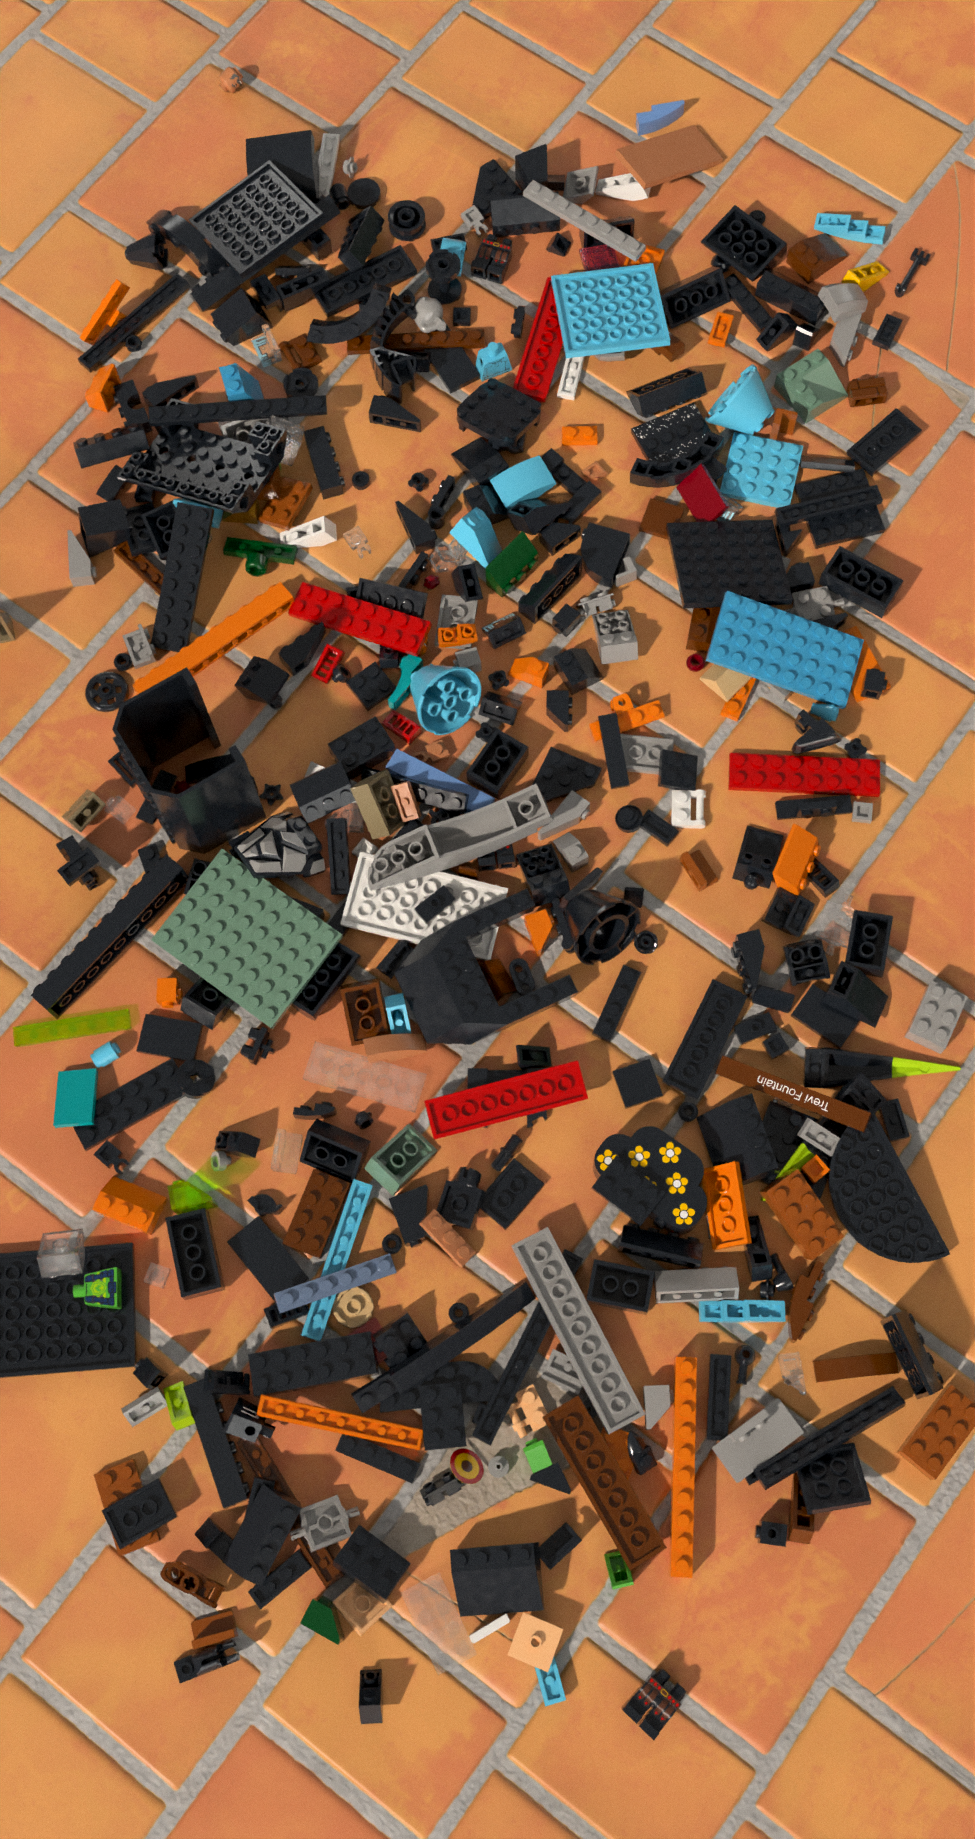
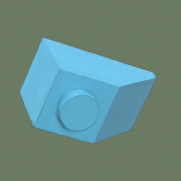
[384,993,411,1034]

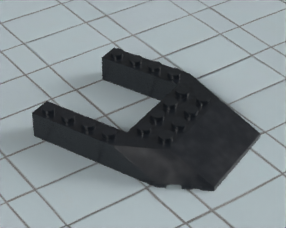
[394,889,578,1045]

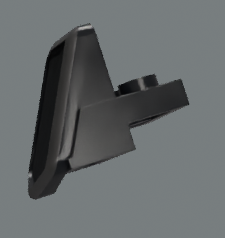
[791,709,842,754]

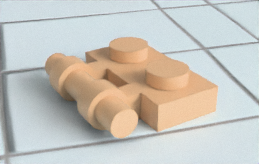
[506,1384,548,1439]

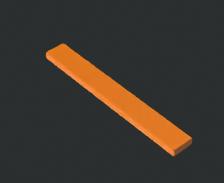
[256,1394,423,1451]

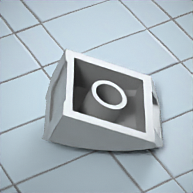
[818,283,868,323]

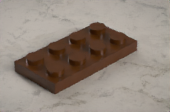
[282,1169,351,1259]

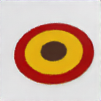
[450,1448,484,1484]

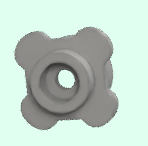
[343,157,358,178]

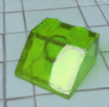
[167,1180,218,1215]

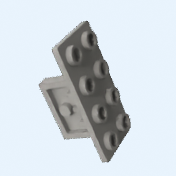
[712,1398,804,1483]

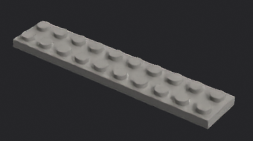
[511,1227,645,1434]

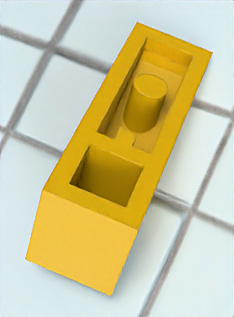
[841,261,889,292]

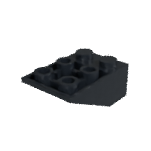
[506,497,573,536]
[516,843,570,907]
[731,929,765,1000]
[821,961,889,1028]

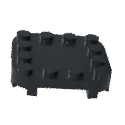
[457,378,541,450]

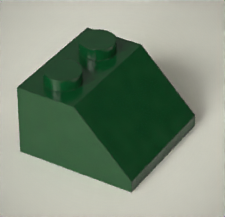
[300,1595,344,1645]

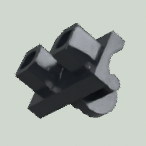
[240,1027,276,1065]

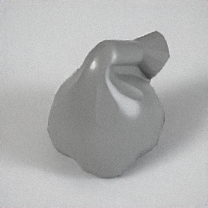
[413,297,446,333]

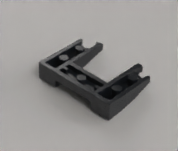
[541,448,602,524]
[468,1068,547,1128]

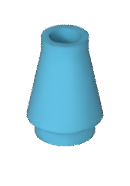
[810,703,839,722]

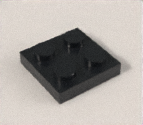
[346,662,396,711]
[658,749,698,791]

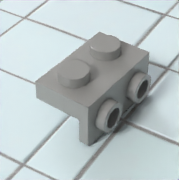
[123,624,157,669]

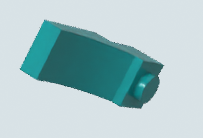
[388,654,423,710]

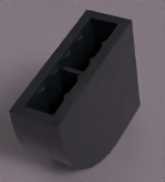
[581,522,630,588]

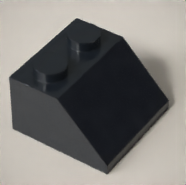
[463,485,509,525]
[554,648,604,695]
[235,656,290,705]

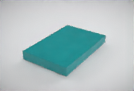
[53,1068,98,1128]

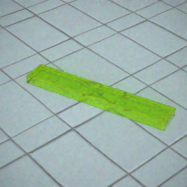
[13,1009,132,1047]

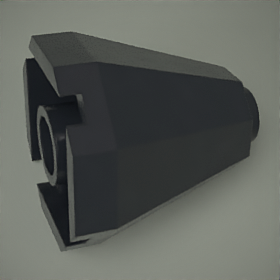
[125,231,169,270]

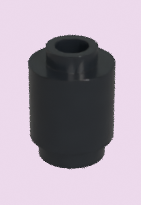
[329,183,350,210]

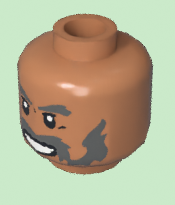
[219,67,243,93]

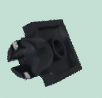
[436,1167,485,1230]

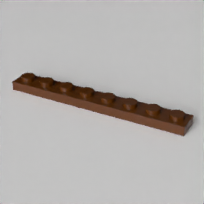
[347,329,485,355]

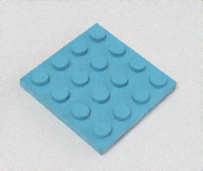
[720,432,803,508]

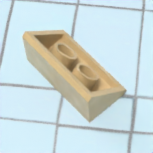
[700,664,752,702]

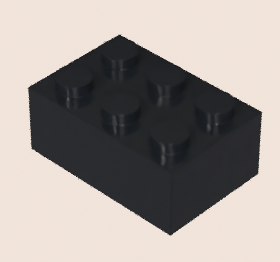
[328,716,396,780]
[466,729,529,799]
[586,1259,655,1315]
[332,1525,411,1604]

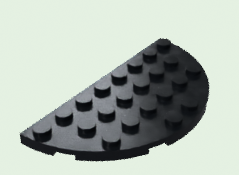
[828,1108,950,1263]

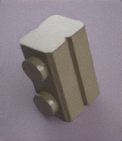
[62,789,106,832]

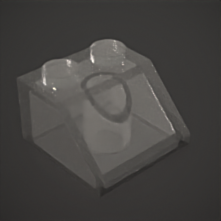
[265,415,305,466]
[37,1229,85,1278]

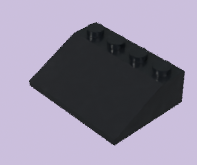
[701,205,787,282]
[696,1093,780,1185]
[880,1310,944,1399]
[450,1542,544,1617]

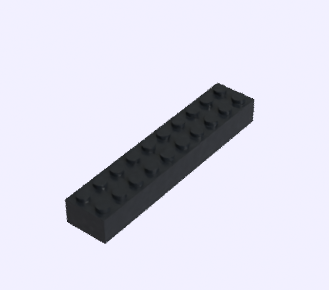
[31,854,188,1019]

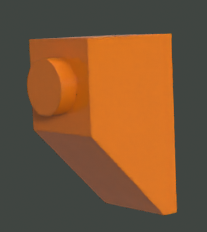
[508,657,549,688]
[524,909,555,956]

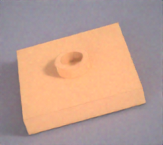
[332,1582,393,1637]
[508,1612,563,1672]

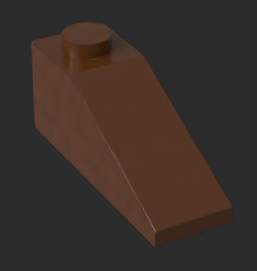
[788,1472,814,1544]

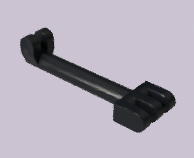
[894,248,931,298]

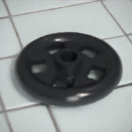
[85,672,129,712]

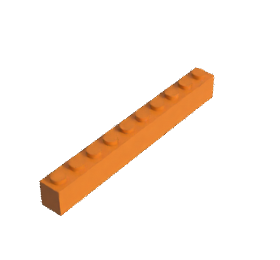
[132,582,294,695]
[669,1356,697,1578]

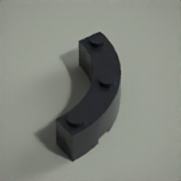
[146,210,226,277]
[307,283,392,344]
[630,431,724,488]

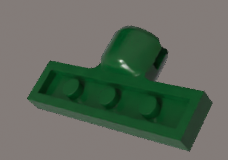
[223,537,298,577]

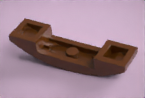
[813,1352,899,1383]

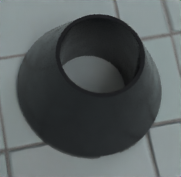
[565,889,641,965]

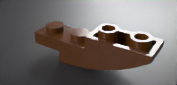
[788,1260,825,1343]

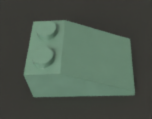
[364,1124,437,1196]

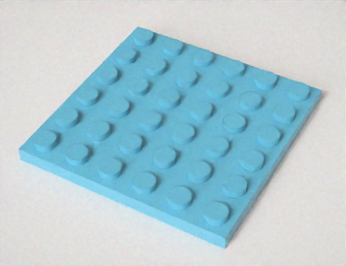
[551,263,670,358]

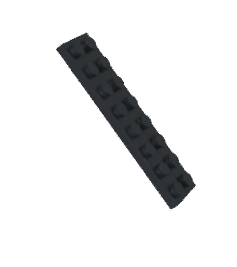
[151,502,214,653]

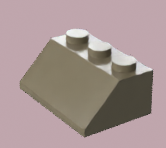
[350,769,407,839]

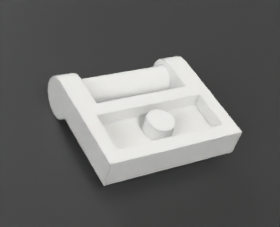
[671,789,706,829]

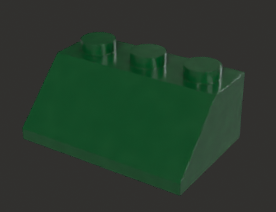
[485,531,539,598]

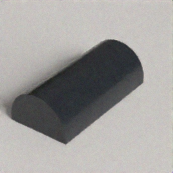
[291,942,362,1021]

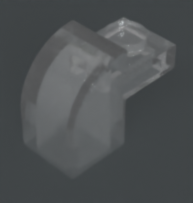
[428,538,468,573]

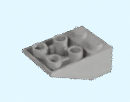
[592,610,638,664]

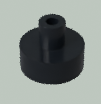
[332,664,351,683]

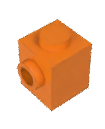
[156,978,183,1008]

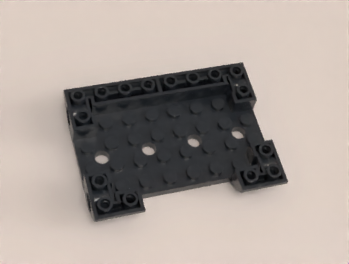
[117,398,287,513]

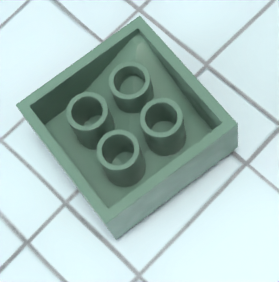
[774,349,848,423]

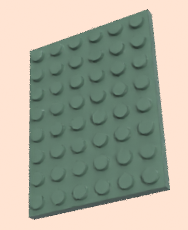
[151,849,343,1030]

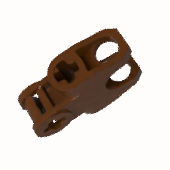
[160,1561,226,1608]

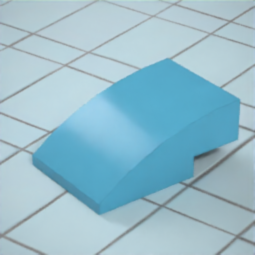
[490,456,557,510]

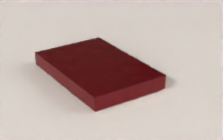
[676,464,729,522]

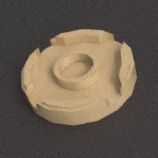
[333,1287,374,1328]

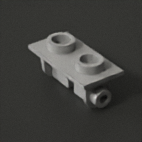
[576,591,616,617]

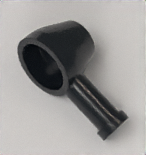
[770,1253,795,1292]
[734,1345,755,1385]

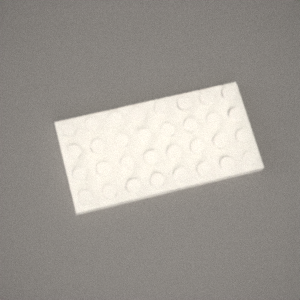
[340,852,508,961]

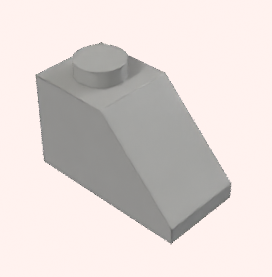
[553,832,589,873]
[643,1385,674,1430]

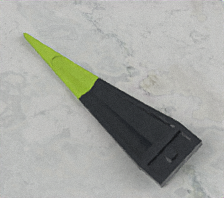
[803,1047,961,1088]
[761,1072,887,1201]

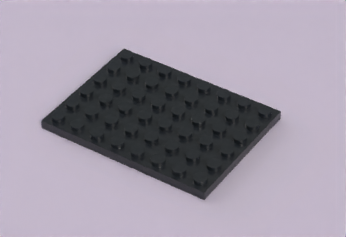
[0,1243,137,1378]

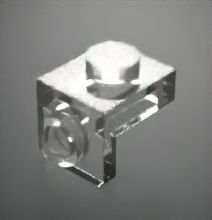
[104,795,136,824]

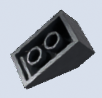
[451,437,509,487]
[180,977,234,1030]

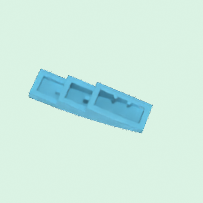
[814,213,886,245]
[699,1300,786,1323]

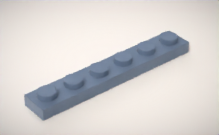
[274,1253,397,1313]

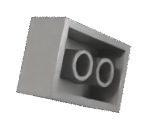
[904,980,968,1054]

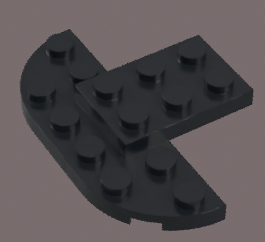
[380,1361,498,1451]

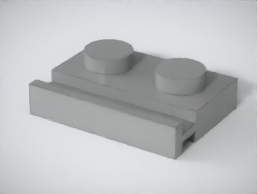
[541,1349,583,1395]

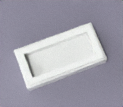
[469,1613,510,1643]

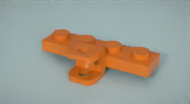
[79,279,130,345]
[589,693,665,742]

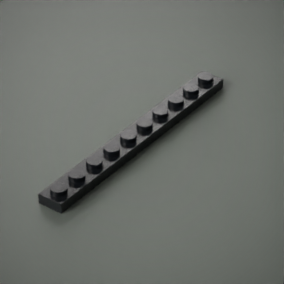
[148,395,327,427]
[471,1249,583,1446]

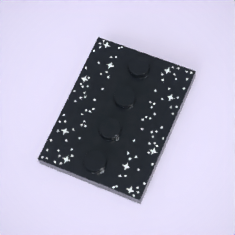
[631,402,711,463]

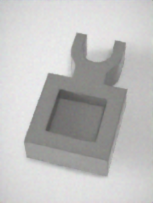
[460,205,488,238]

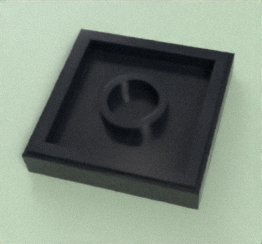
[612,1059,663,1109]

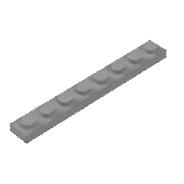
[523,180,646,262]

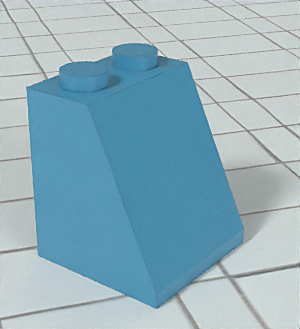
[219,363,264,402]

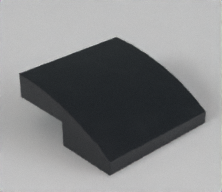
[761,887,815,937]

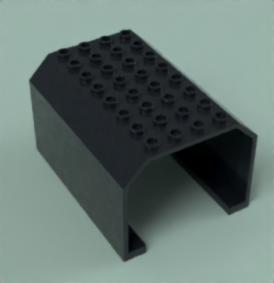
[112,667,267,854]

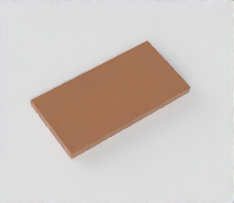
[615,125,723,189]

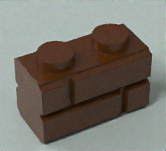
[847,376,888,407]

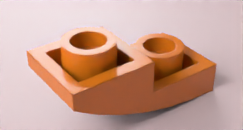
[437,624,478,648]

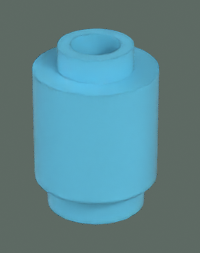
[90,1041,121,1068]

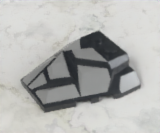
[234,811,325,878]

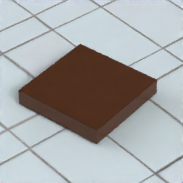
[639,498,684,540]

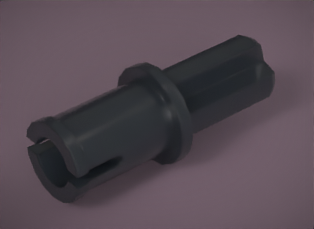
[491,1134,523,1172]

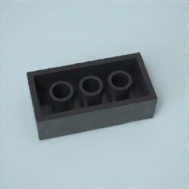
[819,546,904,618]
[165,1208,225,1300]

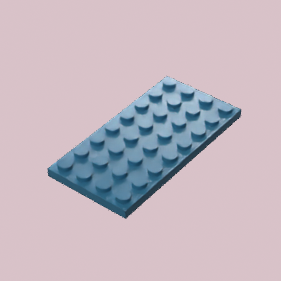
[706,591,864,709]

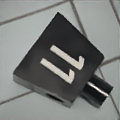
[223,1397,276,1442]

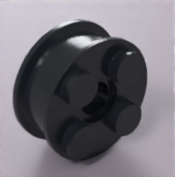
[388,200,426,242]

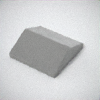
[563,166,599,204]

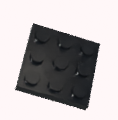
[796,1443,871,1515]

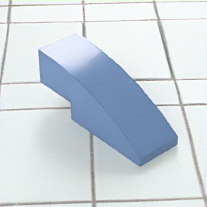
[636,100,685,136]

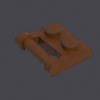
[278,333,322,370]

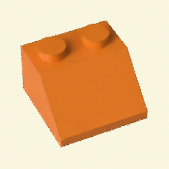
[85,363,121,413]

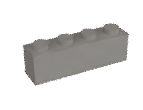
[654,1266,739,1304]

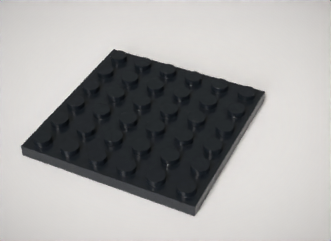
[189,160,325,279]
[666,520,793,609]

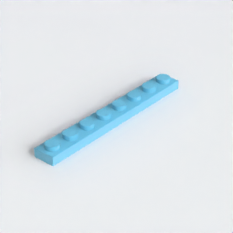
[301,1179,373,1341]

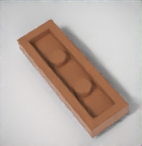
[419,1209,476,1267]

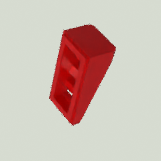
[311,643,345,684]
[382,710,422,745]

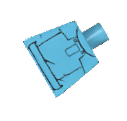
[475,342,512,382]

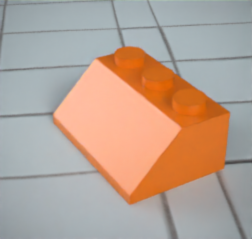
[773,823,821,895]
[92,1176,168,1235]

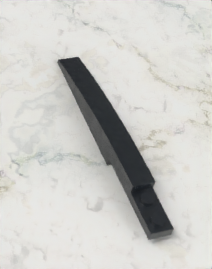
[351,1281,536,1413]

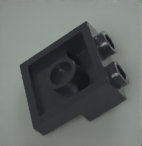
[372,1311,427,1369]

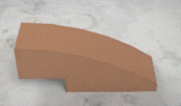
[363,1033,427,1063]

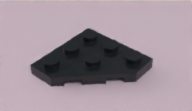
[472,159,523,220]
[532,747,602,803]

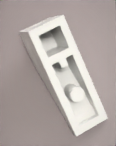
[595,173,651,201]
[280,516,337,548]

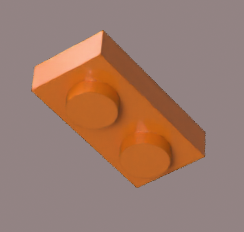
[708,311,734,348]
[562,426,597,446]

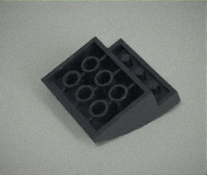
[246,130,319,204]

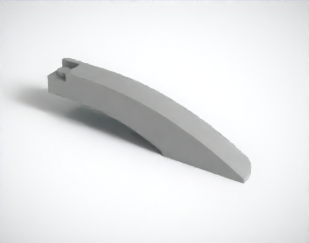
[368,784,553,891]

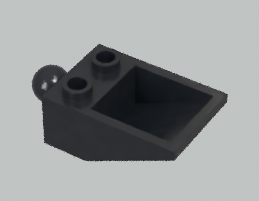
[732,825,784,890]

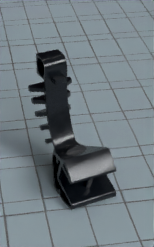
[370,289,416,404]

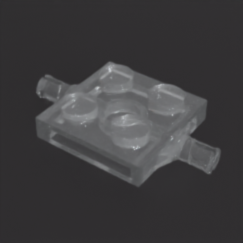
[814,894,854,956]

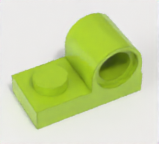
[163,1381,195,1431]

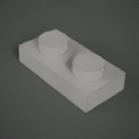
[797,1118,840,1157]
[121,1386,167,1427]

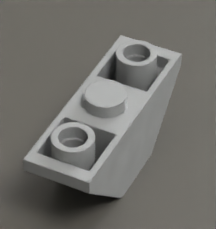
[829,314,863,367]

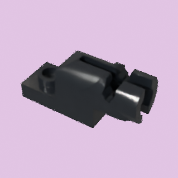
[174,1639,240,1683]

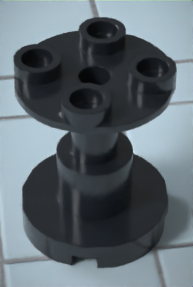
[426,249,462,305]

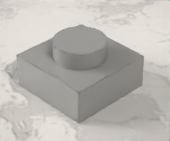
[851,801,873,824]

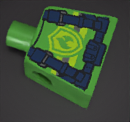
[73,1267,122,1309]

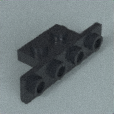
[775,795,852,820]

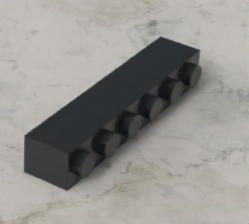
[183,1379,251,1509]

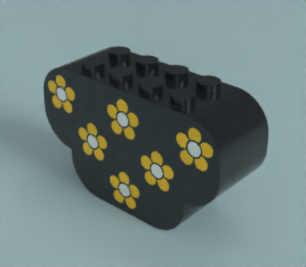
[593,1126,707,1235]

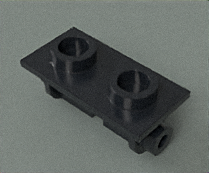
[376,940,414,979]
[420,1471,464,1506]

